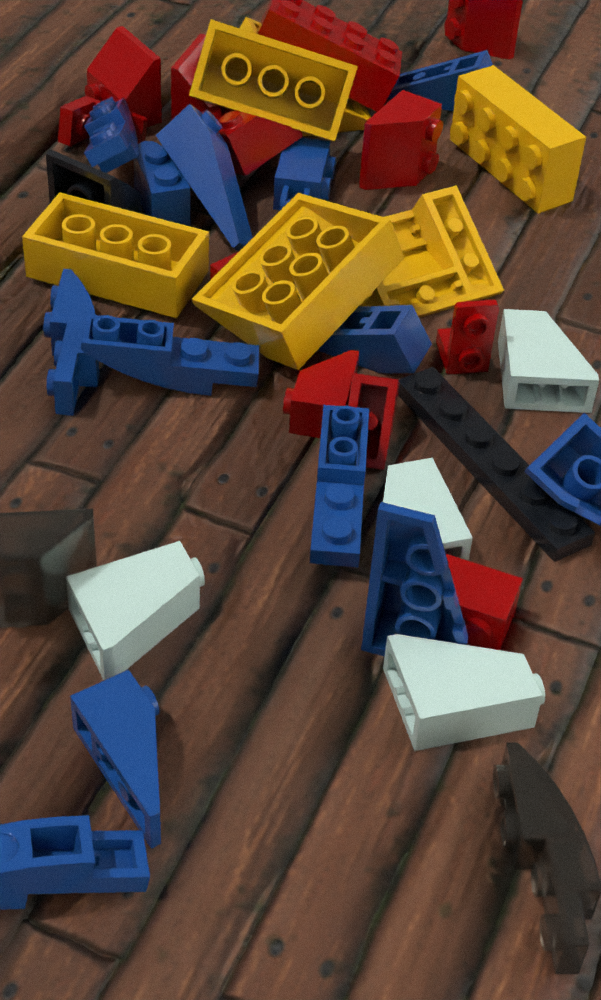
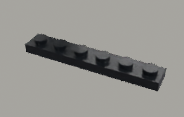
[398,367,595,562]

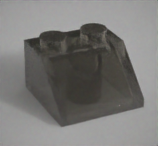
[0,509,97,628]

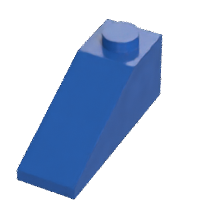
[387,50,493,111]
[318,305,432,374]
[70,669,161,849]

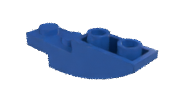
[84,97,139,173]
[43,269,100,416]
[81,314,259,396]
[309,405,369,567]
[0,815,150,910]

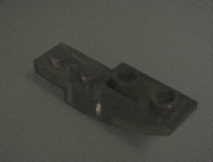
[493,742,601,974]

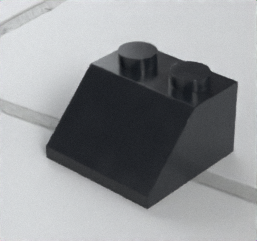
[46,150,141,213]

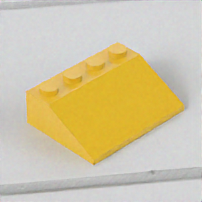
[191,193,404,370]

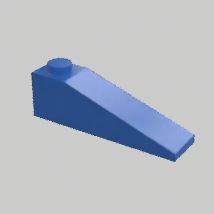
[156,104,253,251]
[524,413,601,526]
[361,502,468,657]

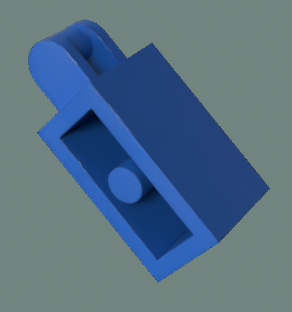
[273,137,336,211]
[133,141,191,227]

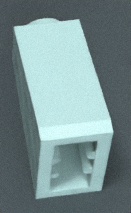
[498,309,599,413]
[383,458,473,561]
[66,541,205,680]
[383,634,545,751]

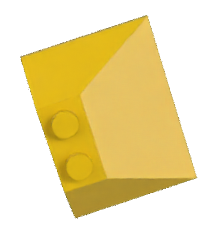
[360,185,504,318]

